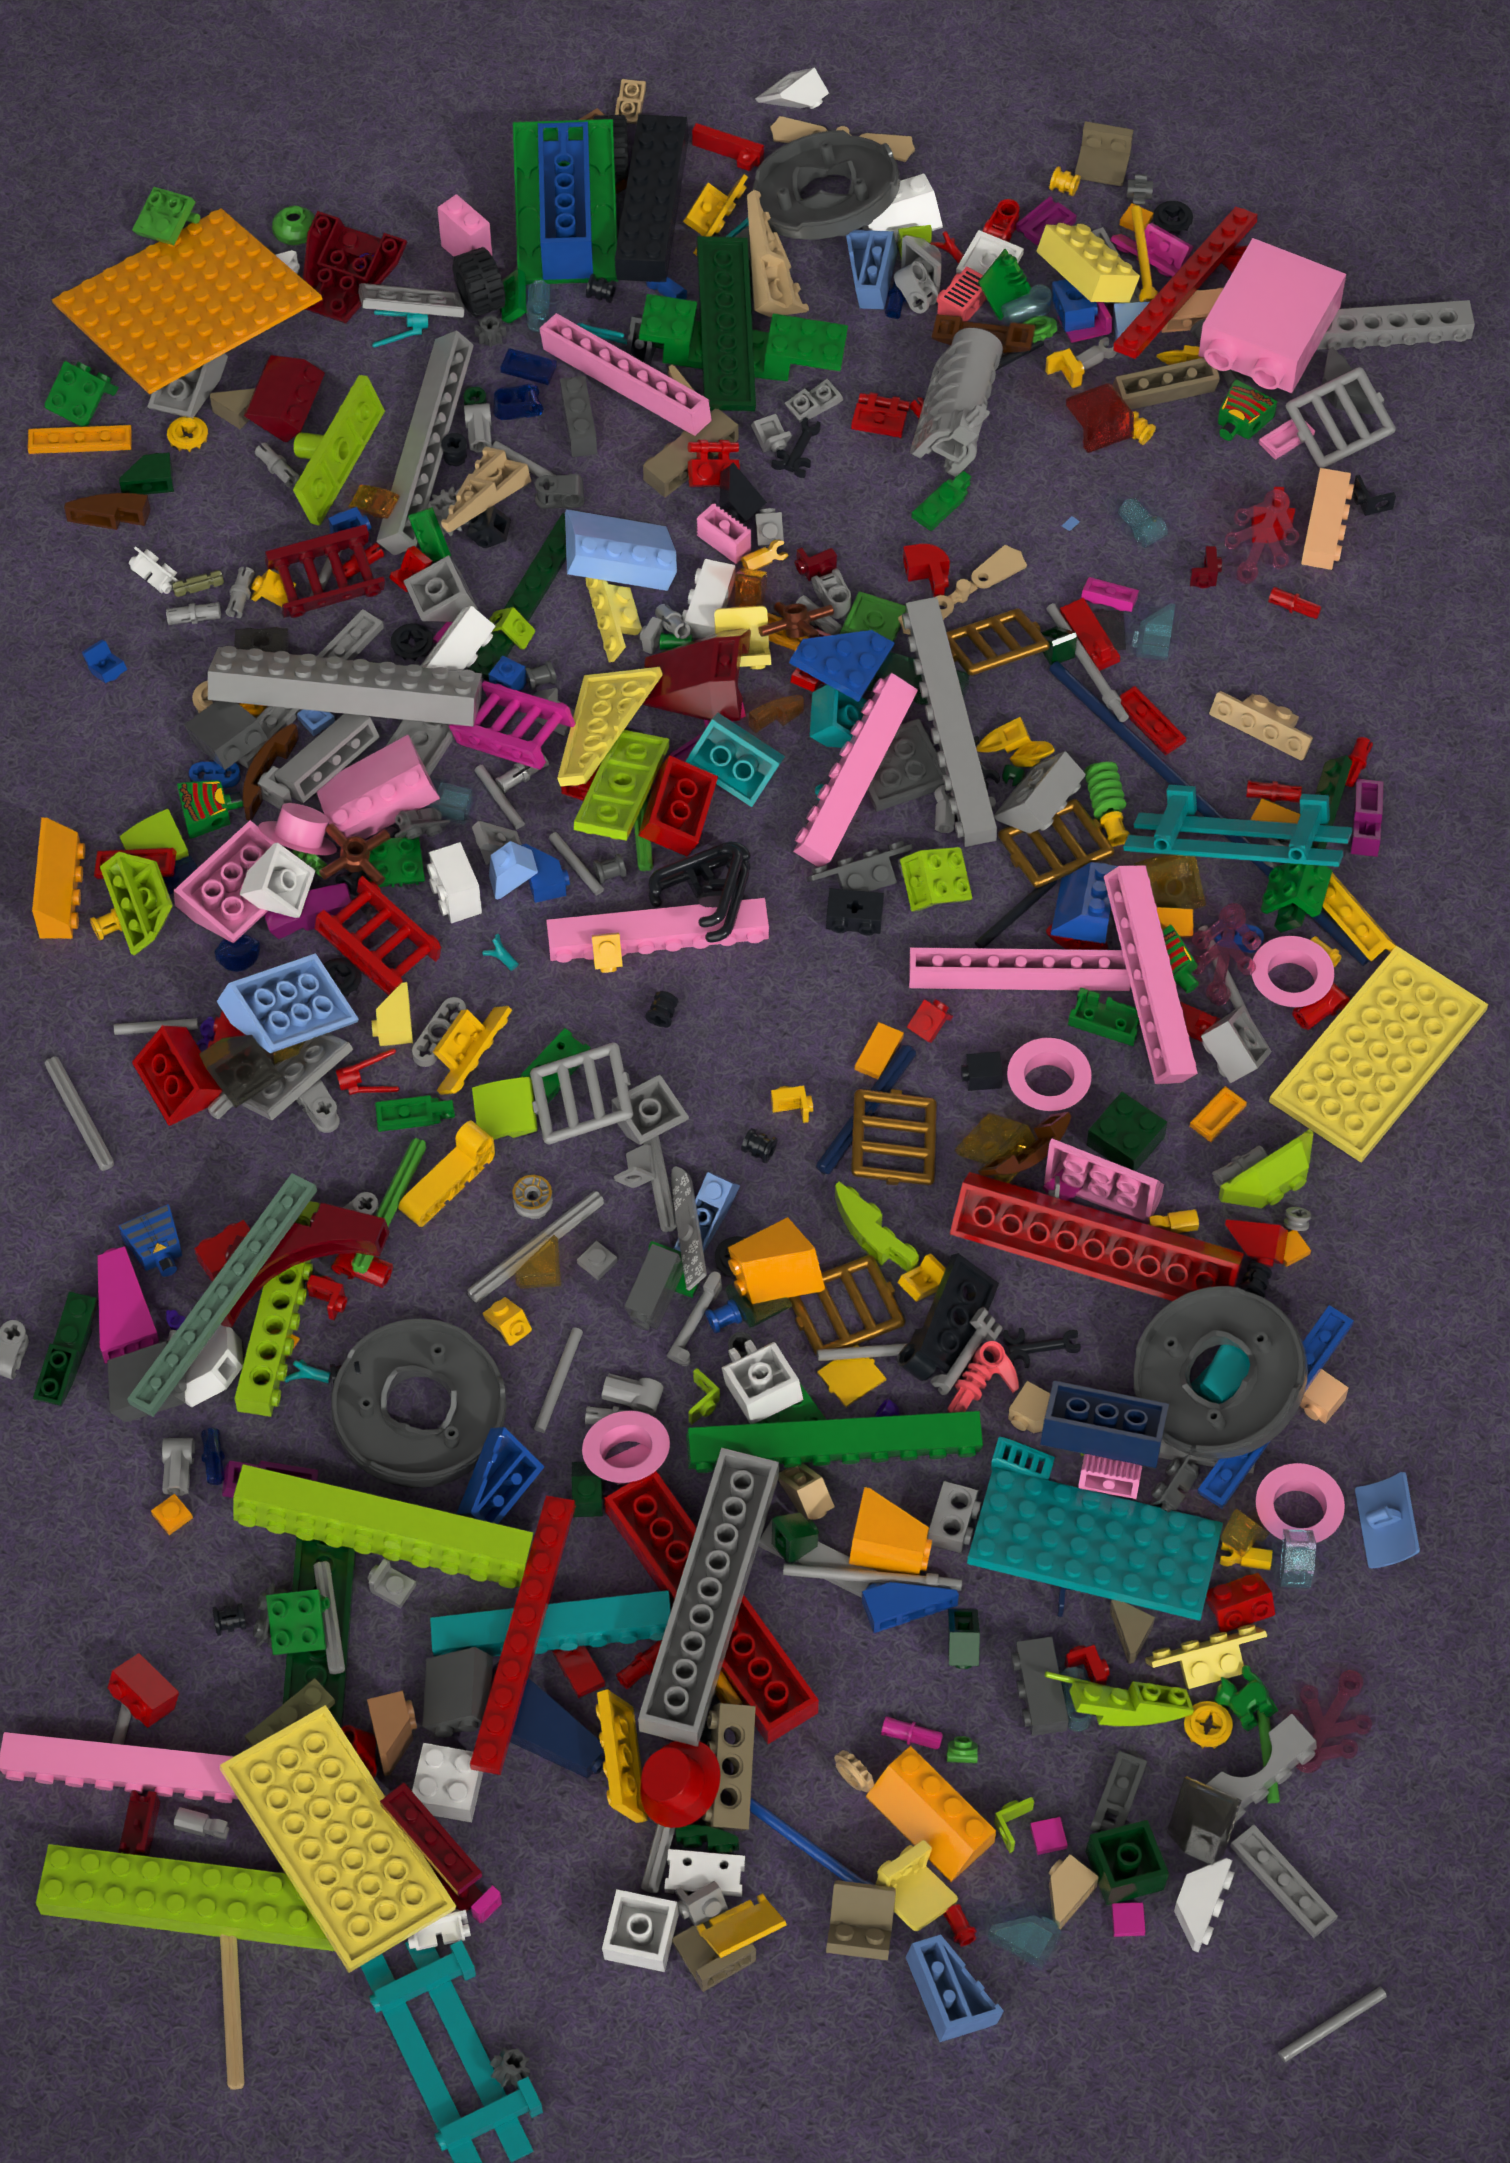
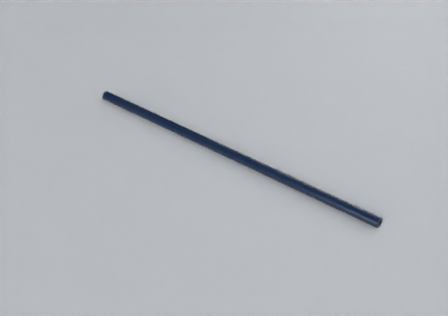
[1049,661,1370,966]

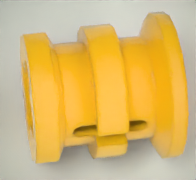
[1049,166,1081,196]
[1121,411,1156,445]

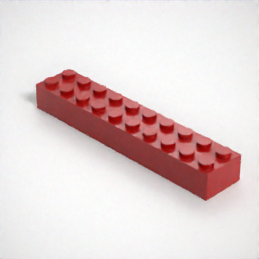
[950,1172,1244,1301]
[604,1471,819,1744]

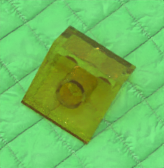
[1134,854,1206,909]

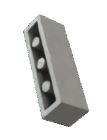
[274,714,380,803]

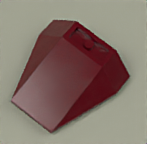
[303,211,408,324]
[642,629,751,721]

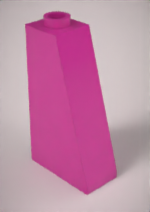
[98,1246,160,1363]

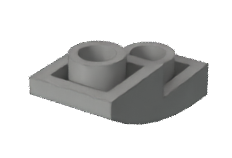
[785,379,843,422]

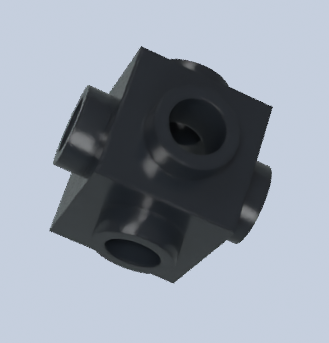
[466,506,511,548]

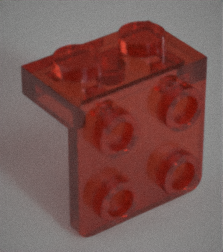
[1066,383,1134,453]

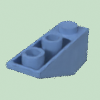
[673,1172,740,1253]

